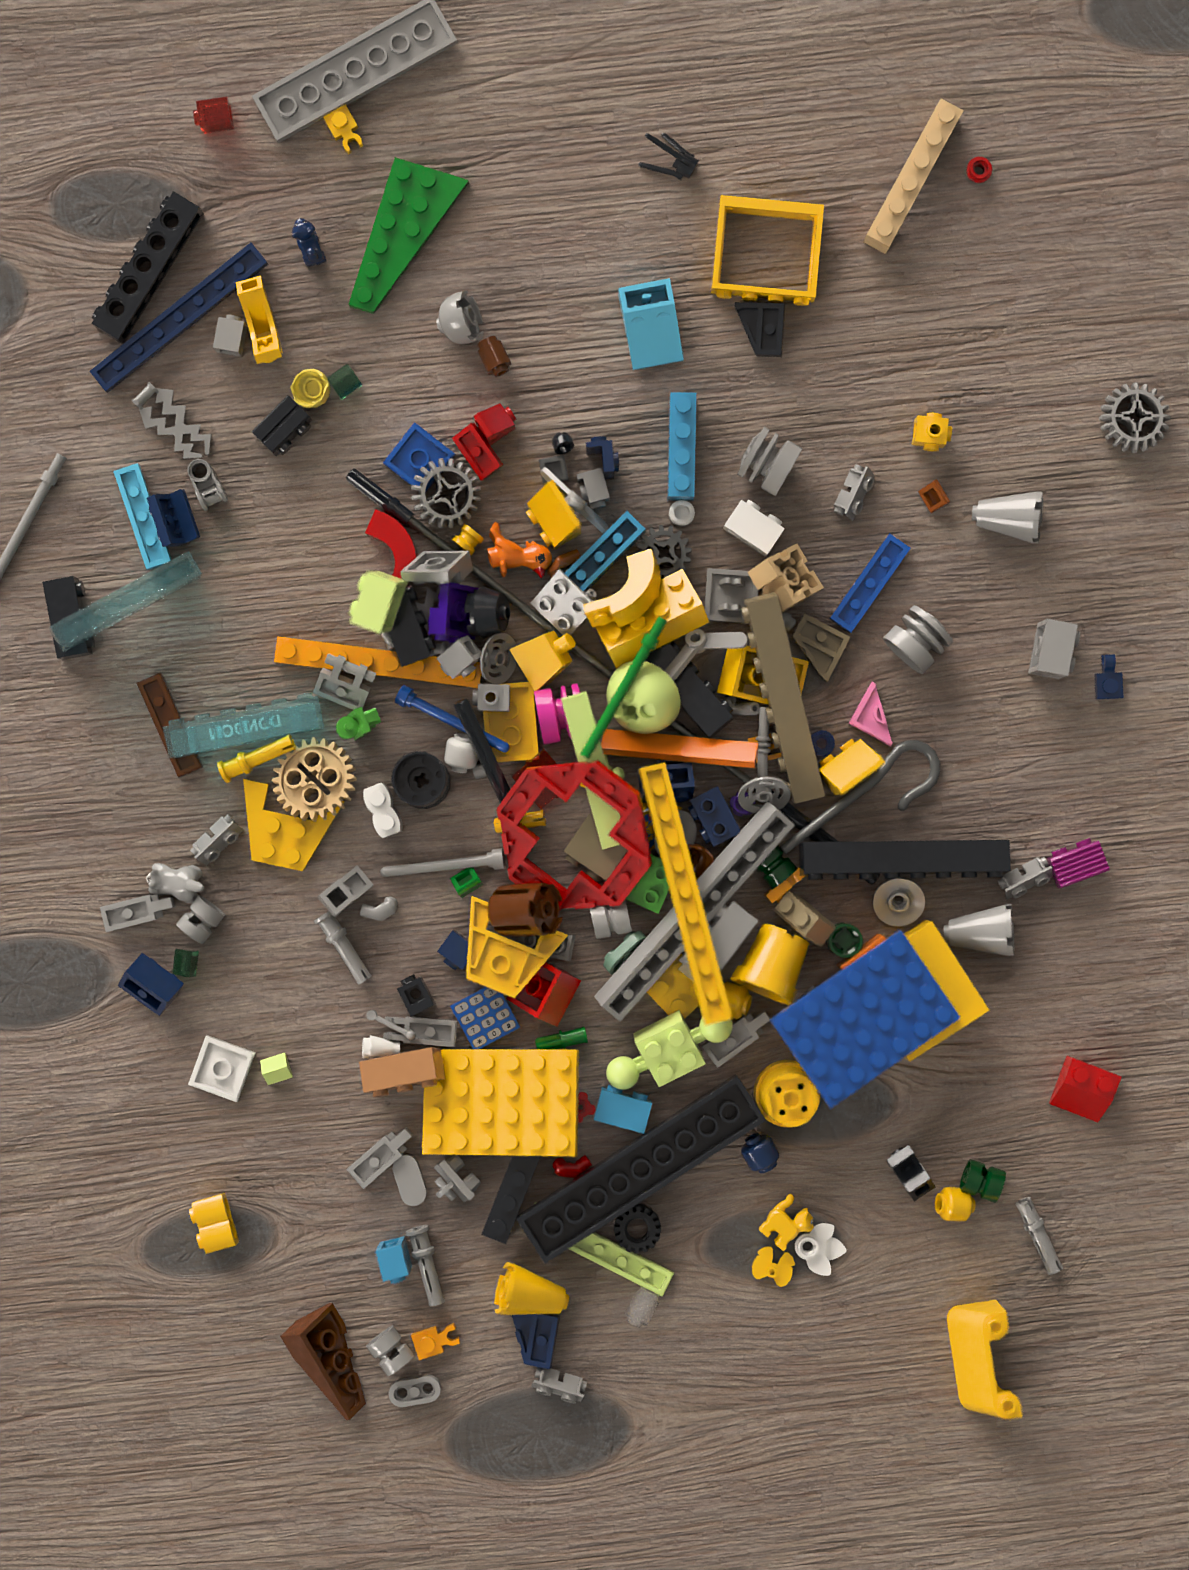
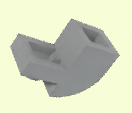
[318,865,374,918]

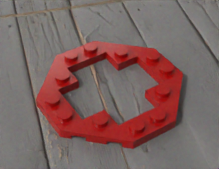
[496,760,652,911]

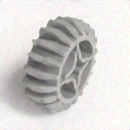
[1099,382,1171,453]
[411,458,481,528]

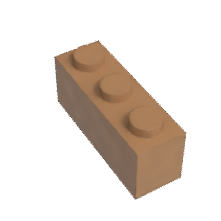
[359,1047,445,1097]

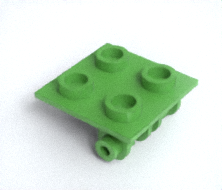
[626,854,669,914]

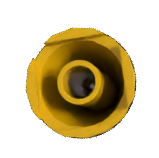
[494,1262,569,1315]

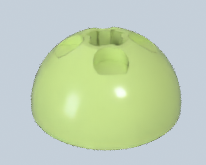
[606,661,681,734]

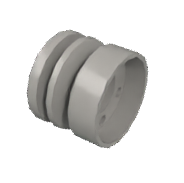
[737,427,803,496]
[883,605,953,674]

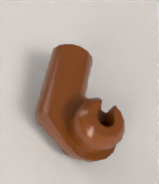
[547,549,581,578]

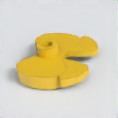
[752,1246,795,1287]

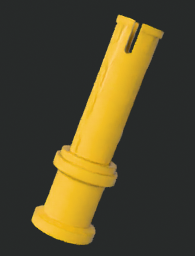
[217,734,296,783]

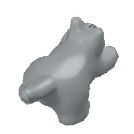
[146,863,204,903]

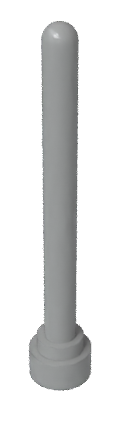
[380,848,505,877]

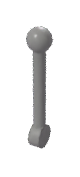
[366,1010,416,1041]

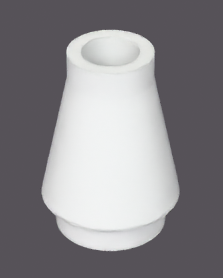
[362,1035,400,1060]

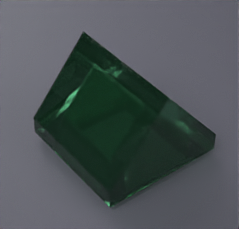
[327,364,362,400]
[172,948,199,977]

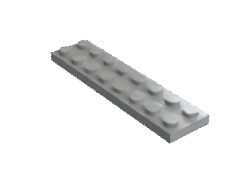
[252,0,458,143]

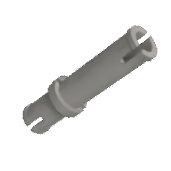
[1015,1197,1063,1275]

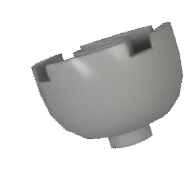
[436,290,484,345]

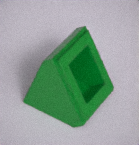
[450,867,484,898]

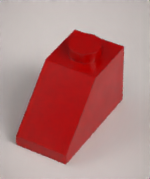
[473,403,517,446]

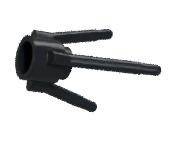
[638,133,699,180]

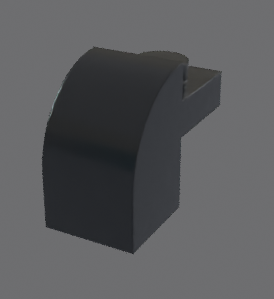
[887,1145,935,1202]

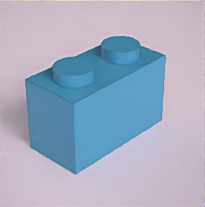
[594,1085,652,1134]
[375,1236,412,1284]

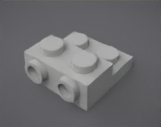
[400,551,473,584]

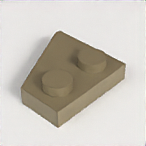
[792,613,850,682]

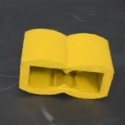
[189,1193,239,1254]

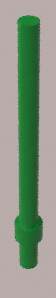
[580,616,667,759]

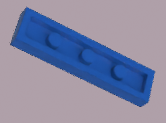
[829,533,911,633]

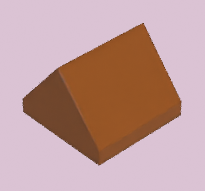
[918,479,950,513]

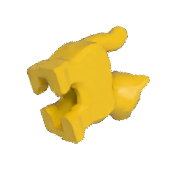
[759,1194,814,1251]

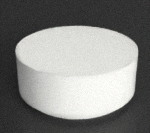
[669,500,695,527]

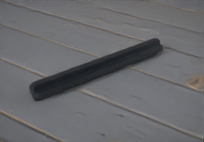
[454,698,511,803]

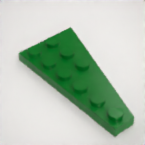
[349,157,469,314]

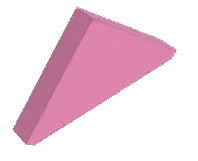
[848,682,893,747]

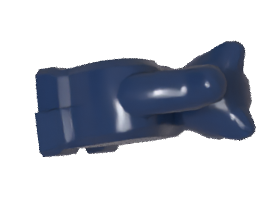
[292,218,327,267]

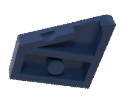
[510,1314,560,1369]

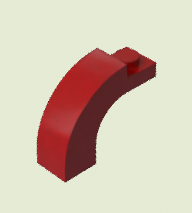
[365,509,417,584]

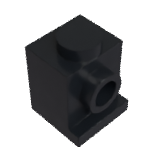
[397,974,436,1017]

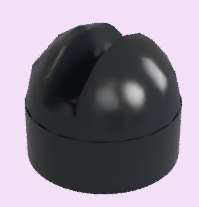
[552,432,574,454]

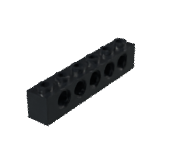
[92,191,204,344]

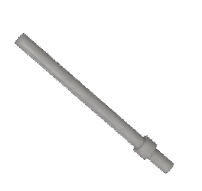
[0,453,66,580]

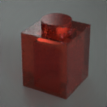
[193,97,234,134]

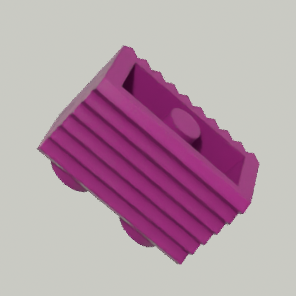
[1047,838,1110,888]

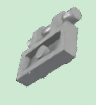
[313,653,377,710]

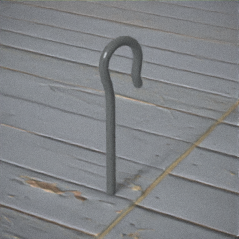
[780,740,941,854]

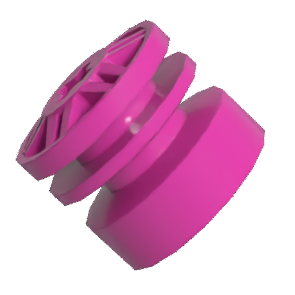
[534,683,581,745]

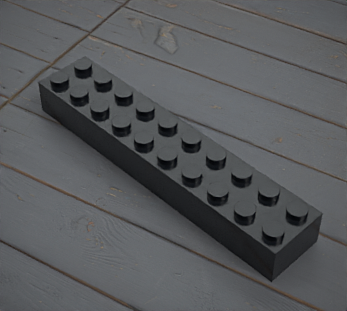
[516,1074,766,1264]

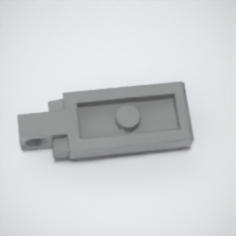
[100,894,176,932]
[702,1010,770,1068]
[346,1127,413,1189]

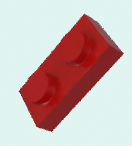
[452,423,503,481]

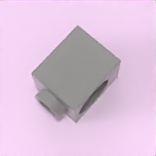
[213,315,248,357]

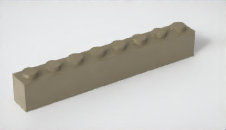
[741,592,825,804]

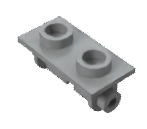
[834,464,875,521]
[190,814,244,866]
[998,857,1053,900]
[531,1367,587,1404]

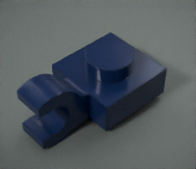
[1094,654,1124,700]

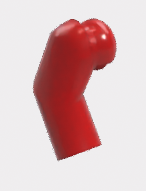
[552,1155,593,1178]

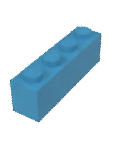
[667,392,696,501]
[565,511,646,591]

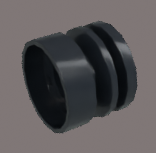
[391,751,451,809]

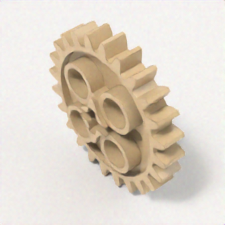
[272,737,357,822]

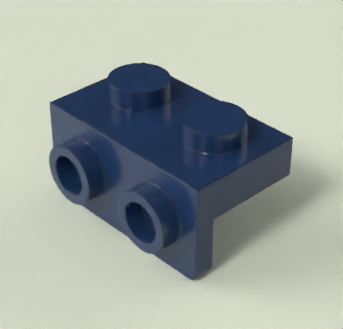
[586,436,619,479]
[146,489,200,547]

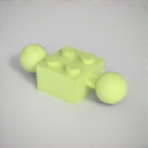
[606,1010,733,1090]

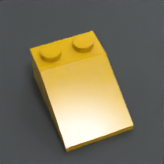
[526,479,581,550]
[717,645,809,705]
[819,739,885,795]

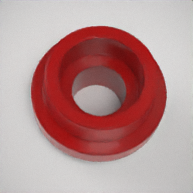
[966,157,992,183]

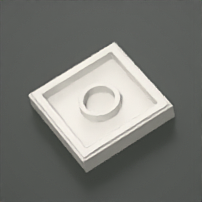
[188,1035,256,1102]

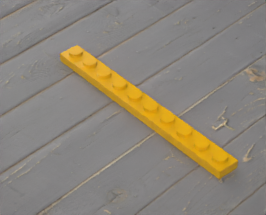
[638,763,732,1026]

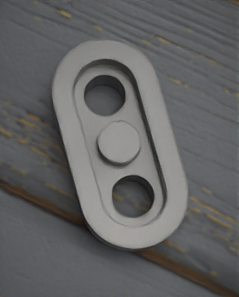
[389,1374,441,1407]

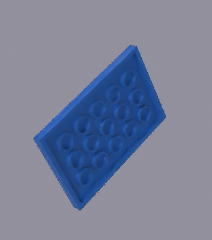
[770,930,961,1108]

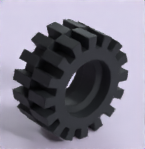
[614,1204,661,1254]

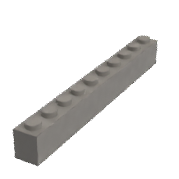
[594,801,795,1021]

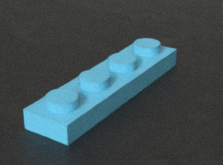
[113,463,172,570]

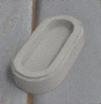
[392,1154,427,1206]

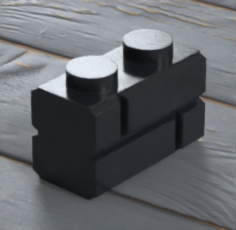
[251,395,312,456]

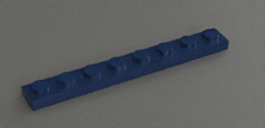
[90,242,268,393]

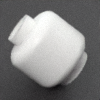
[444,733,478,773]

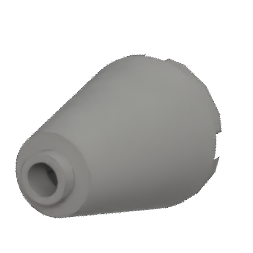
[972,491,1043,544]
[944,904,1015,956]

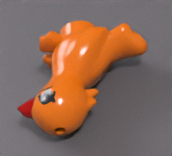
[487,522,552,579]

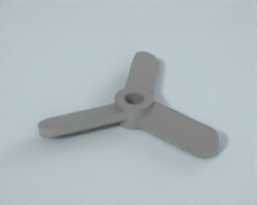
[540,467,609,534]
[665,628,748,681]

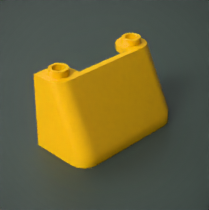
[947,1300,1022,1419]

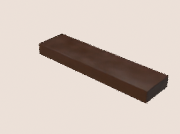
[137,673,203,778]

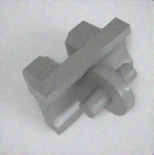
[434,1155,481,1202]

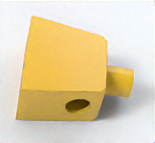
[509,631,575,691]

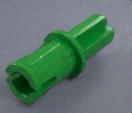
[535,1027,588,1050]

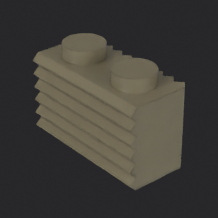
[774,891,835,947]

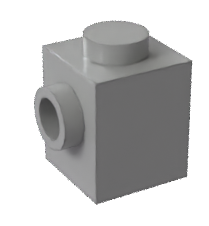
[436,636,482,679]

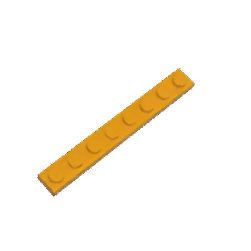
[274,636,482,688]

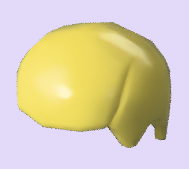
[290,369,330,409]

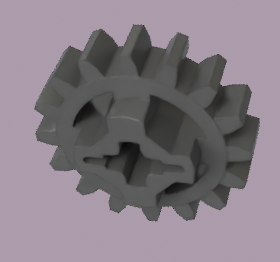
[636,525,692,578]

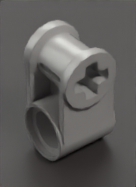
[187,459,228,511]

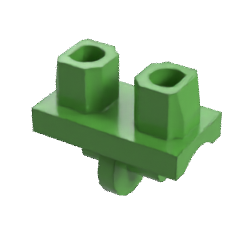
[336,707,381,740]

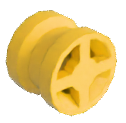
[452,523,484,556]

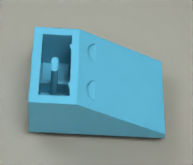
[618,278,684,370]

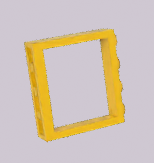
[711,195,824,306]

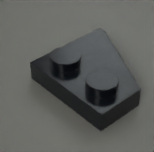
[734,302,785,357]

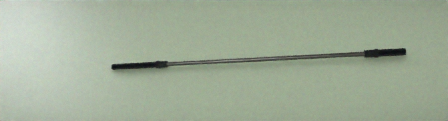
[346,468,880,884]

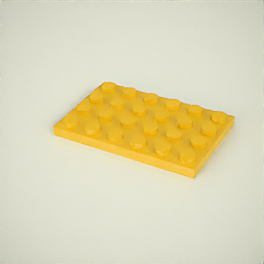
[422,1049,579,1156]

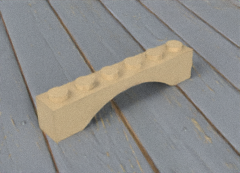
[863,99,964,254]

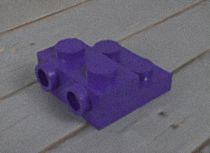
[428,582,479,643]

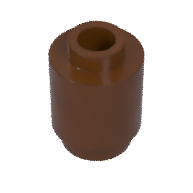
[477,336,511,377]

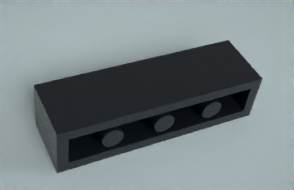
[645,641,734,738]
[482,1156,541,1244]

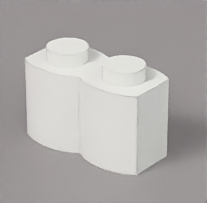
[363,783,403,838]

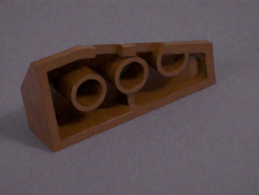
[280,1303,366,1420]

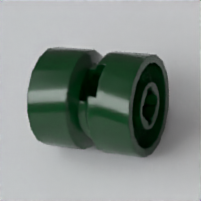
[756,845,798,889]
[826,922,863,958]
[959,1159,1006,1203]

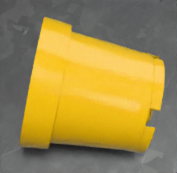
[730,924,810,1005]
[753,1060,821,1127]

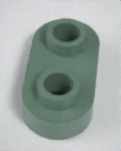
[603,931,646,975]

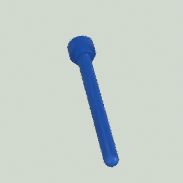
[395,685,510,753]

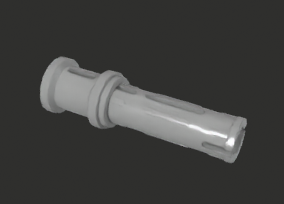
[314,911,372,985]
[406,1225,445,1306]

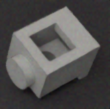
[576,468,610,510]
[472,684,510,712]

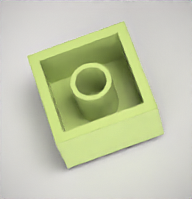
[349,571,408,633]

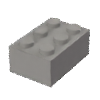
[678,901,758,981]

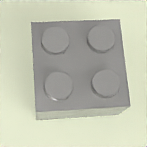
[1028,619,1080,679]

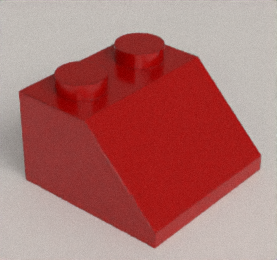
[506,961,581,1027]
[1049,1055,1122,1122]

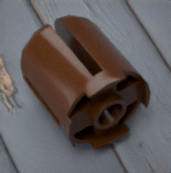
[488,883,563,937]

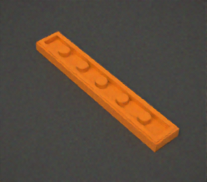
[601,729,759,768]

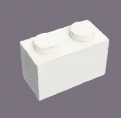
[723,500,785,557]

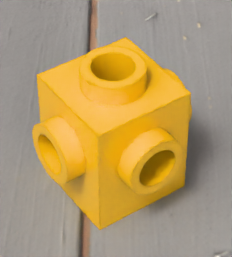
[912,413,952,452]

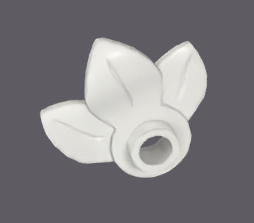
[795,1223,847,1276]

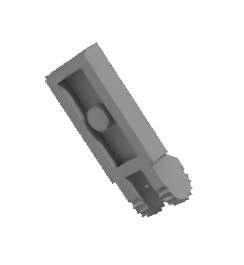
[383,1016,458,1047]

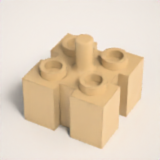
[747,544,824,612]

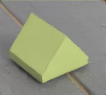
[260,1053,293,1085]

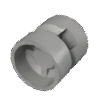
[176,895,226,944]
[590,900,632,939]
[366,1325,415,1376]

